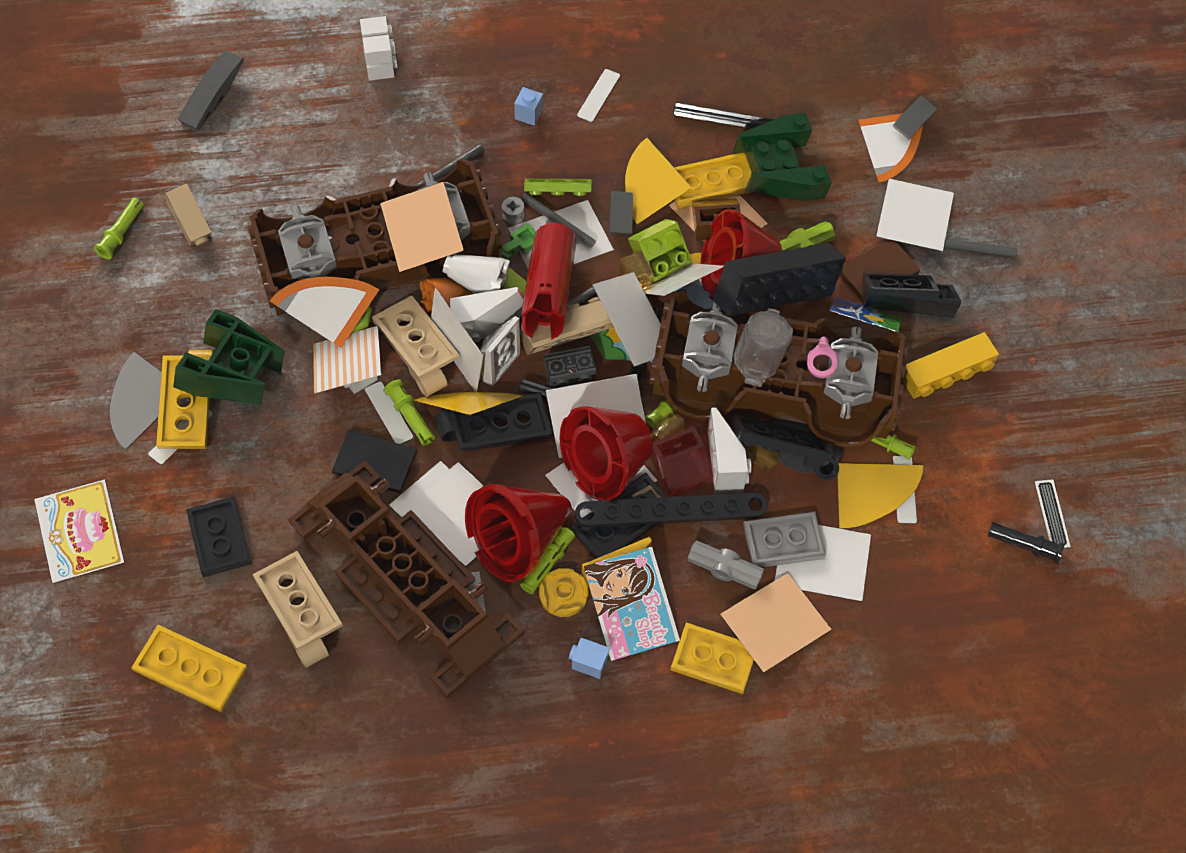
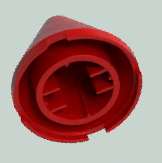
[465,484,571,582]

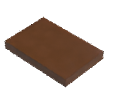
[840,239,920,303]

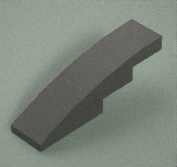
[178,50,244,130]

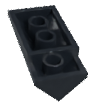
[863,273,961,318]

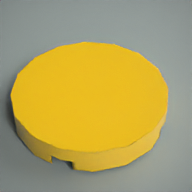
[539,568,588,617]

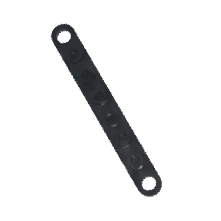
[574,493,767,528]

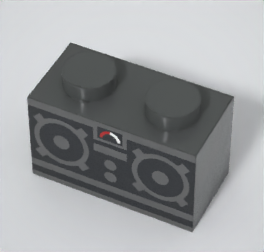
[544,346,596,389]

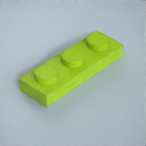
[524,178,591,196]

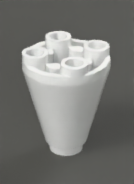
[443,254,510,294]

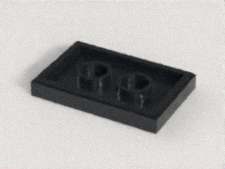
[332,430,417,493]
[186,497,251,577]

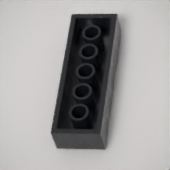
[713,243,846,316]

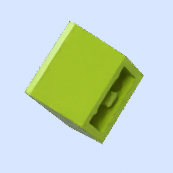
[628,219,692,282]

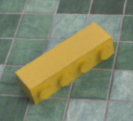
[901,332,999,399]

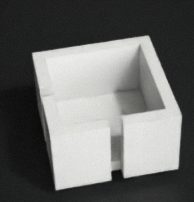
[360,16,397,81]

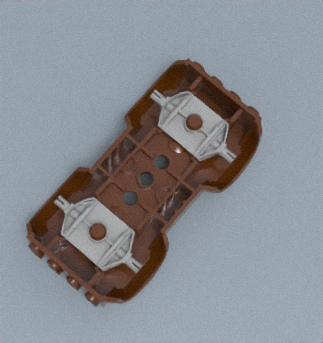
[247,159,502,316]
[649,289,908,447]

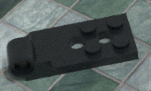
[435,393,552,452]
[731,414,839,480]

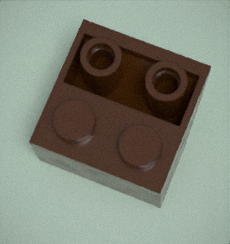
[692,198,741,241]

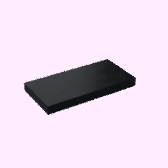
[570,473,667,559]

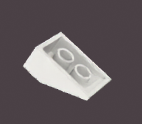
[450,287,524,343]
[479,316,520,387]
[707,408,751,494]

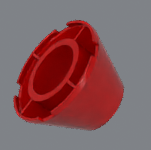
[700,209,783,300]
[559,406,653,501]

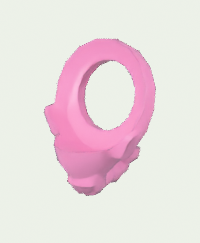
[807,337,839,378]

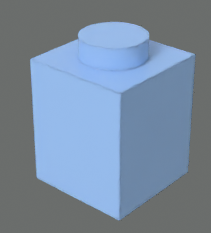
[515,87,543,126]
[569,638,610,679]

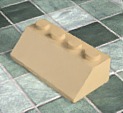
[519,297,614,356]

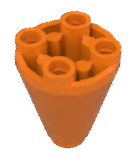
[420,278,474,317]

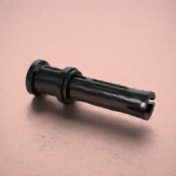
[988,522,1065,564]

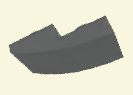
[893,96,937,140]
[609,191,633,235]

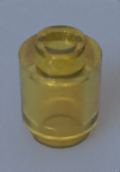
[651,413,686,448]
[744,445,779,471]

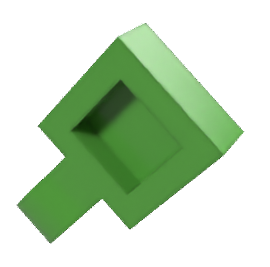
[502,223,536,260]

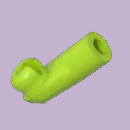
[351,306,373,333]

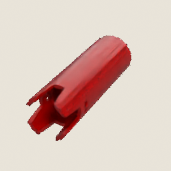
[522,223,577,340]

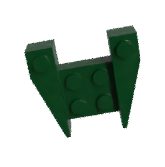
[733,113,832,201]
[173,309,285,405]

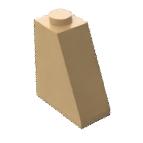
[166,184,212,246]

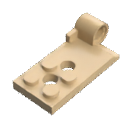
[372,296,460,397]
[253,551,343,668]

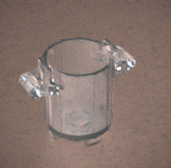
[734,308,793,387]

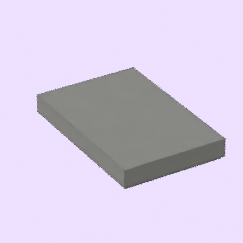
[743,512,826,567]

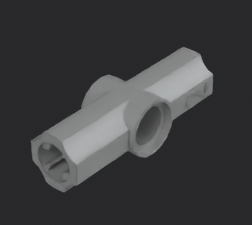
[687,540,764,590]

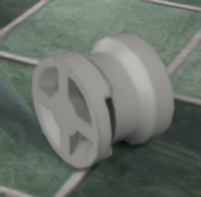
[502,197,524,225]

